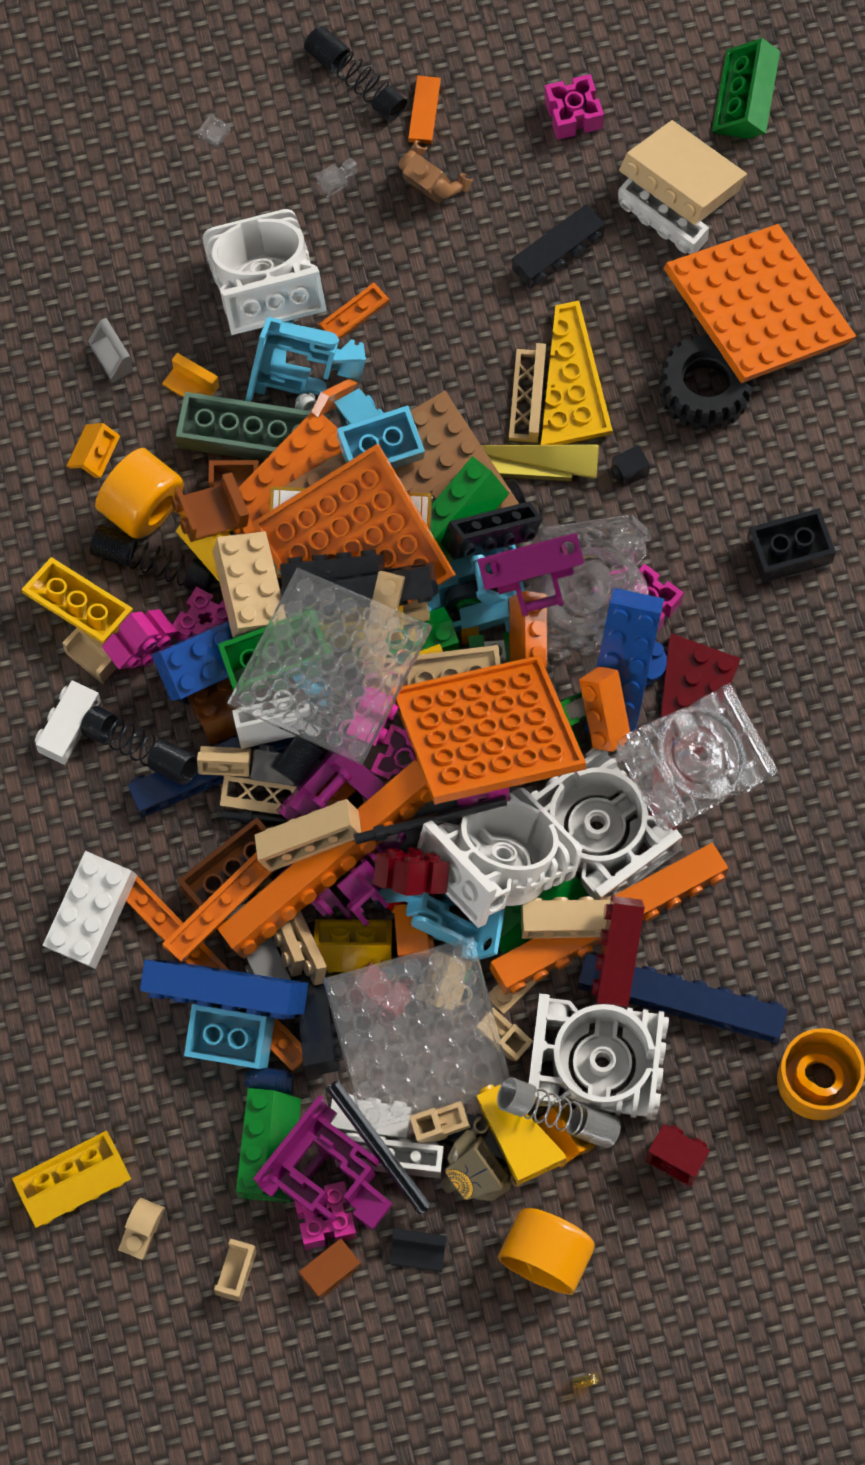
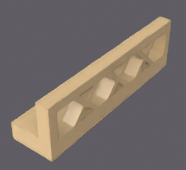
[509,343,546,443]
[220,776,296,815]

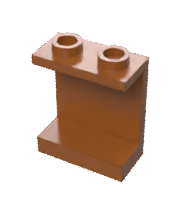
[171,472,249,542]

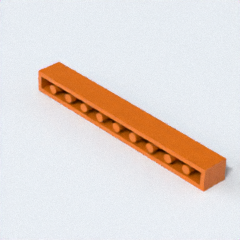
[217,760,432,959]
[489,842,728,995]

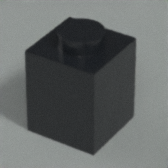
[610,445,650,487]

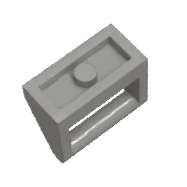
[88,318,134,383]

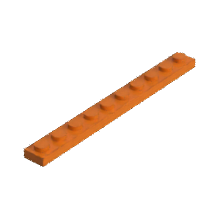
[162,774,357,964]
[126,876,303,1073]

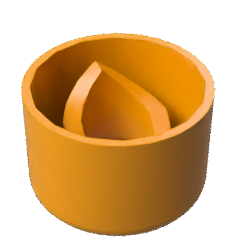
[95,448,184,539]
[777,1028,865,1120]
[497,1208,595,1295]

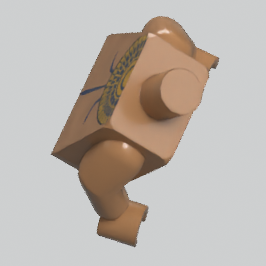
[398,140,473,204]

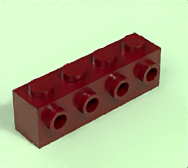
[591,896,645,1007]

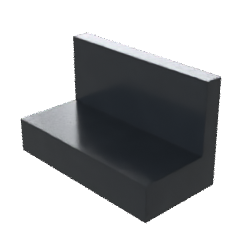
[389,1228,447,1272]

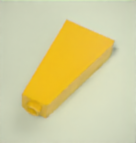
[476,1084,566,1186]

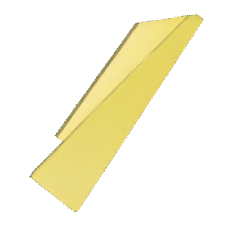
[481,445,599,481]

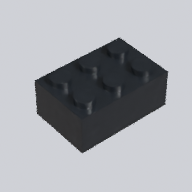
[747,508,836,583]

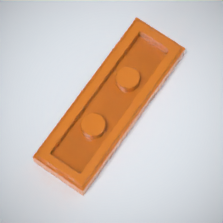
[408,75,441,144]
[318,283,389,340]
[311,378,357,417]

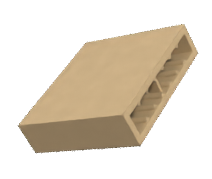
[619,120,747,225]

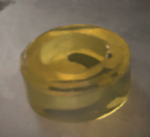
[572,1372,600,1389]

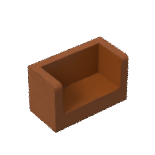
[208,460,259,488]
[299,1238,361,1301]

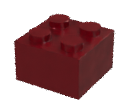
[645,1124,710,1188]

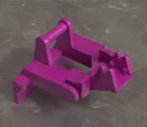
[477,532,584,616]
[276,735,407,853]
[273,852,389,926]
[253,1095,393,1230]

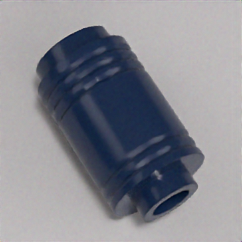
[244,1068,293,1094]

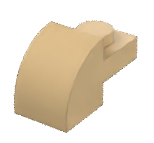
[474,1007,534,1061]
[409,1101,471,1143]
[118,1198,165,1260]

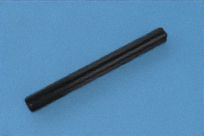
[327,1081,430,1214]

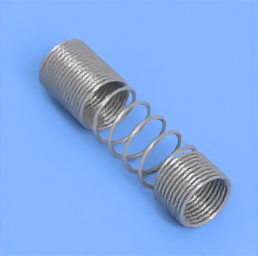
[497,1077,621,1148]

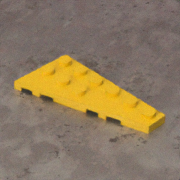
[541,301,613,445]

